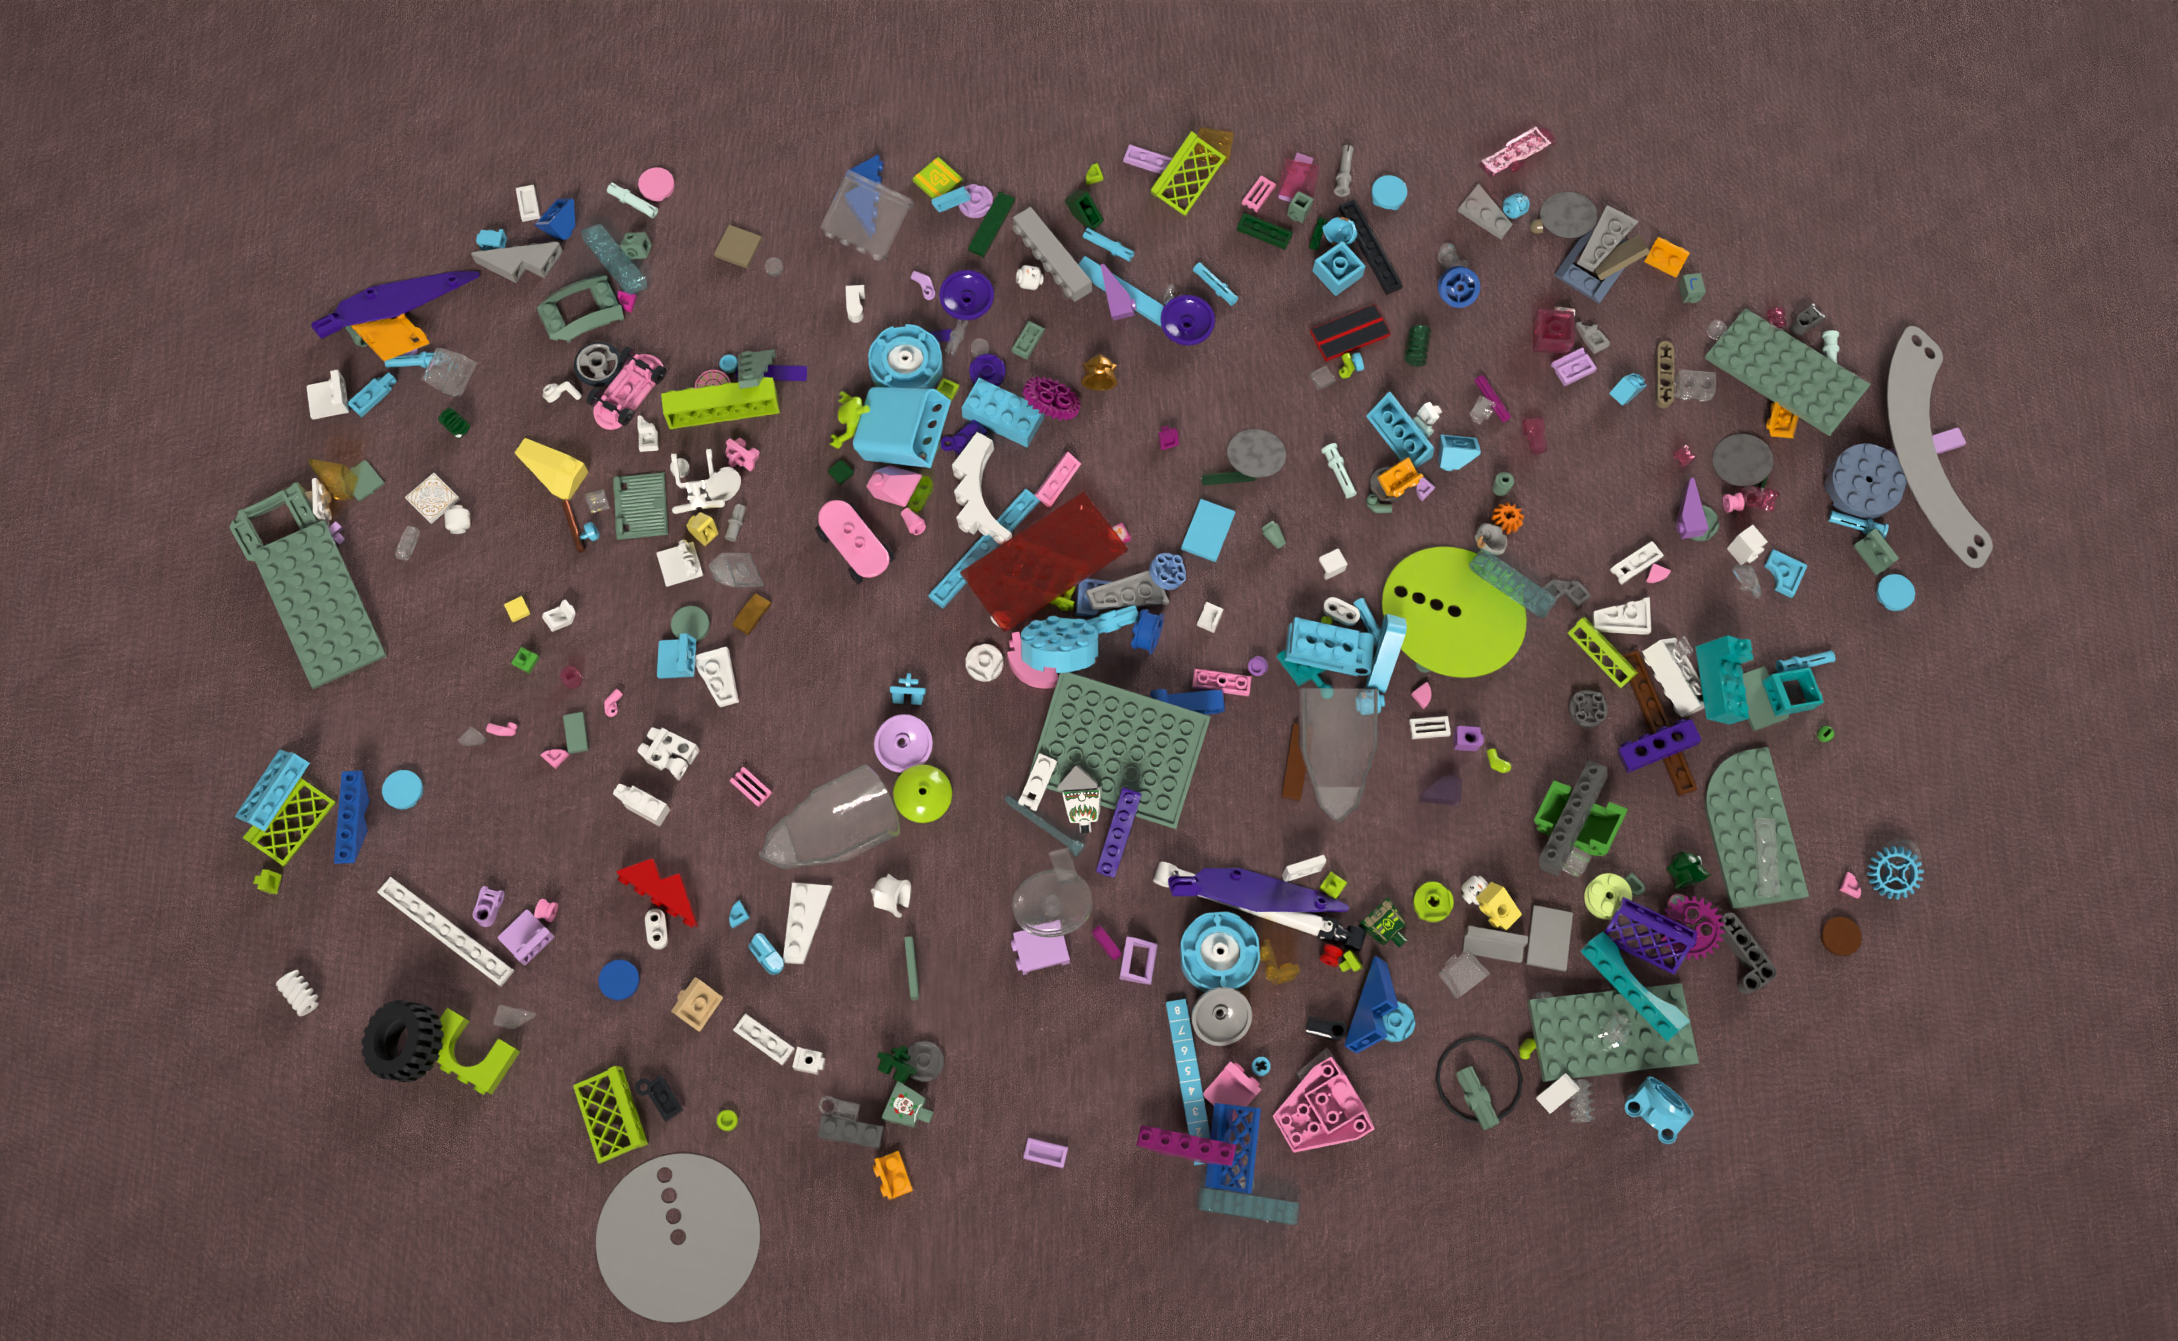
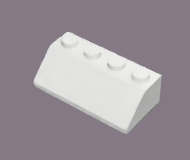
[1642,638,1705,717]

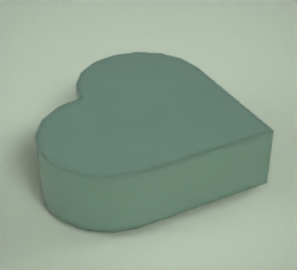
[1624,872,1645,897]

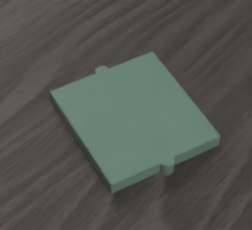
[340,460,385,502]

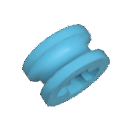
[1251,1057,1270,1076]

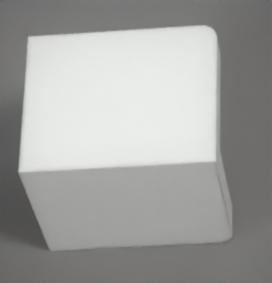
[1319,549,1347,580]
[1197,602,1223,633]

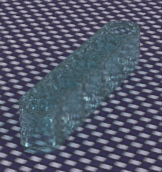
[581,224,647,295]
[1469,550,1556,618]
[1197,1188,1300,1225]

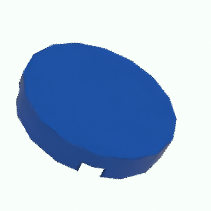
[598,960,640,1001]

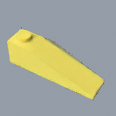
[515,438,588,501]

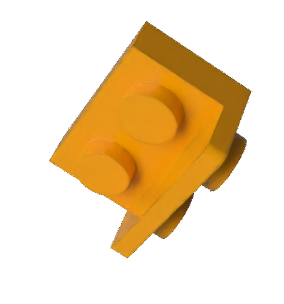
[1644,237,1690,278]
[872,1151,913,1200]

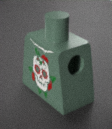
[882,1081,934,1128]

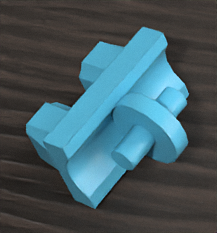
[890,673,926,705]

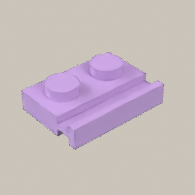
[1551,348,1597,387]

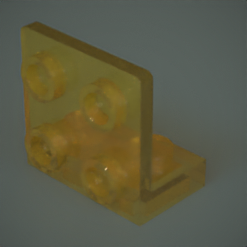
[1195,127,1234,165]
[1260,939,1300,985]

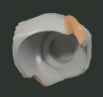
[1475,523,1507,555]

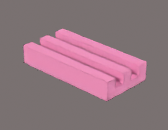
[1242,176,1276,213]
[730,767,772,808]

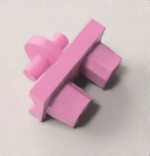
[725,437,760,471]

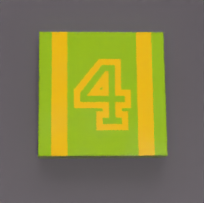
[913,157,963,199]

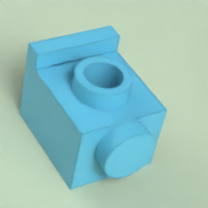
[476,229,507,251]

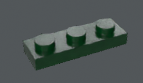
[1236,213,1293,250]

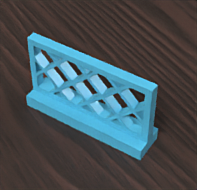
[235,749,310,831]

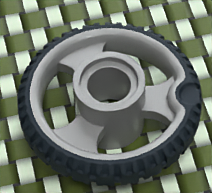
[574,342,622,387]

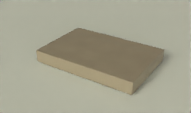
[1595,234,1650,280]

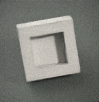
[1417,402,1442,426]

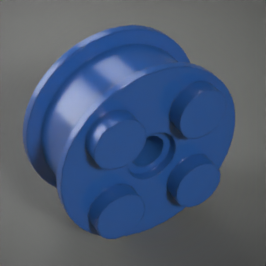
[1438,266,1480,308]
[1131,609,1164,655]

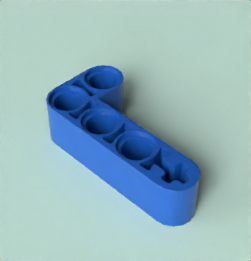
[1149,689,1225,715]

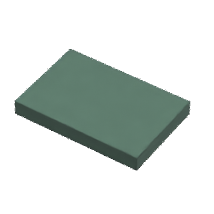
[1742,666,1790,731]

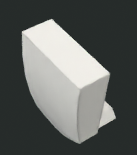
[638,416,659,452]

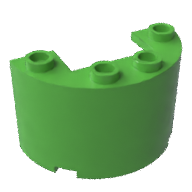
[1534,781,1628,856]

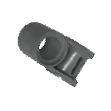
[1790,303,1827,336]

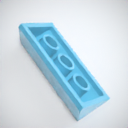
[1366,392,1434,468]

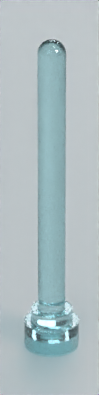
[1004,796,1085,857]

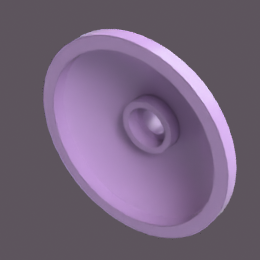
[874,714,933,773]

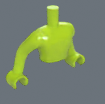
[829,391,870,449]

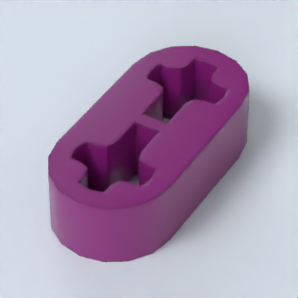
[1091,925,1122,961]

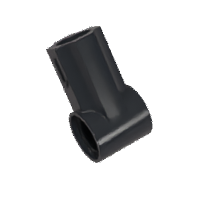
[1305,1016,1347,1042]

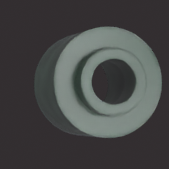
[1492,472,1514,496]

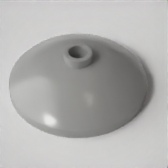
[1192,987,1252,1046]

